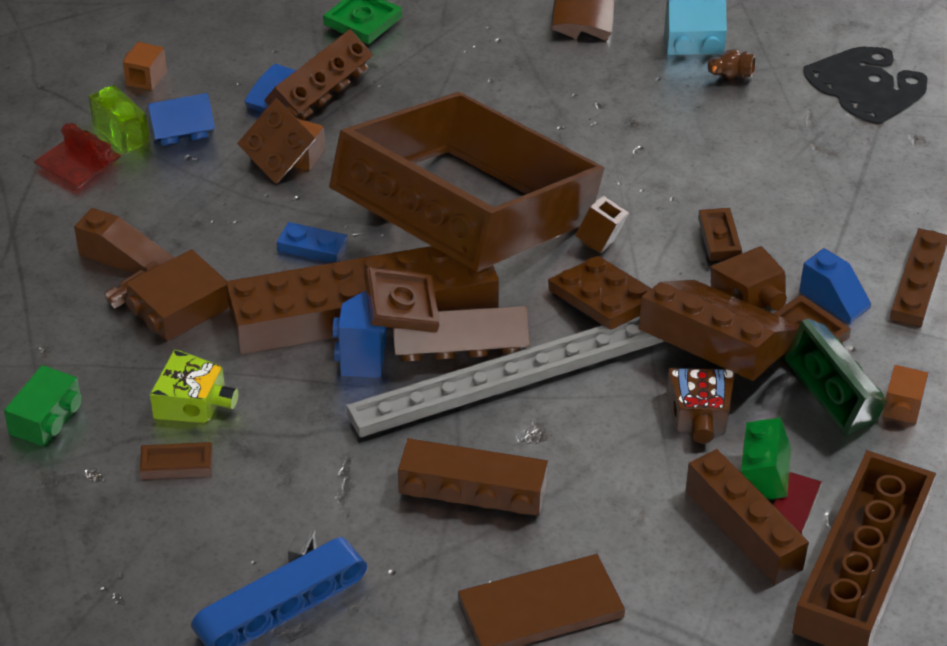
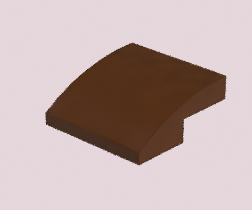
[550,0,615,41]

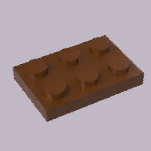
[548,256,652,330]

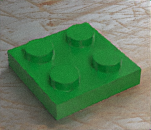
[323,0,402,45]

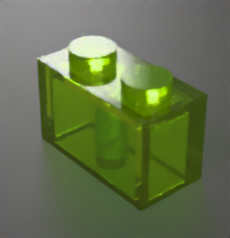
[88,85,150,154]

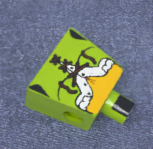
[150,349,239,423]

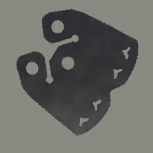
[804,46,928,123]

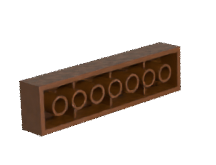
[226,246,499,355]

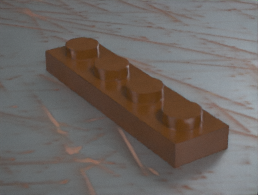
[890,228,947,327]

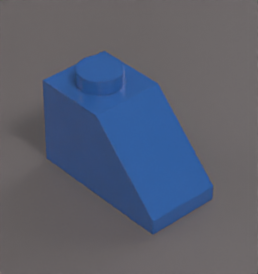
[799,248,871,324]

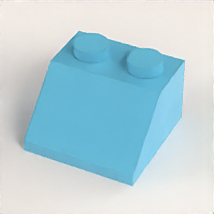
[664,0,727,55]

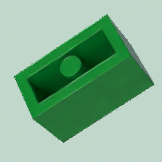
[4,365,82,447]
[741,417,791,500]

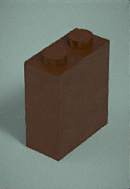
[126,249,229,342]

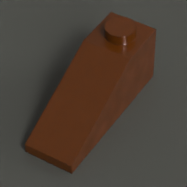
[74,207,175,274]

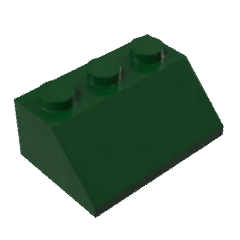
[785,318,888,436]

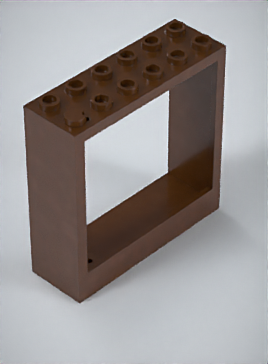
[329,91,605,272]

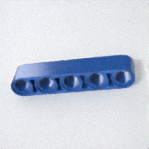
[191,537,368,646]

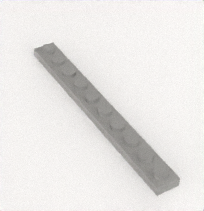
[347,316,664,437]

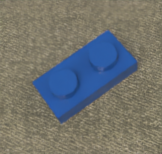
[277,222,348,263]

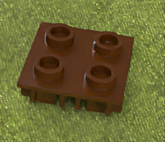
[237,98,316,184]

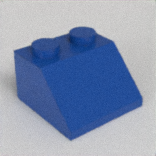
[144,93,215,146]
[333,290,388,378]

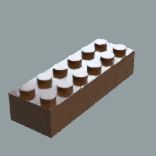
[792,450,936,646]

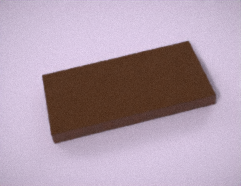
[458,553,625,646]

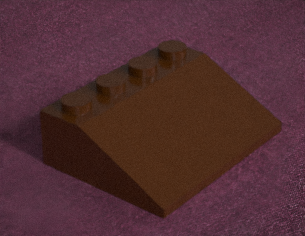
[639,279,800,381]

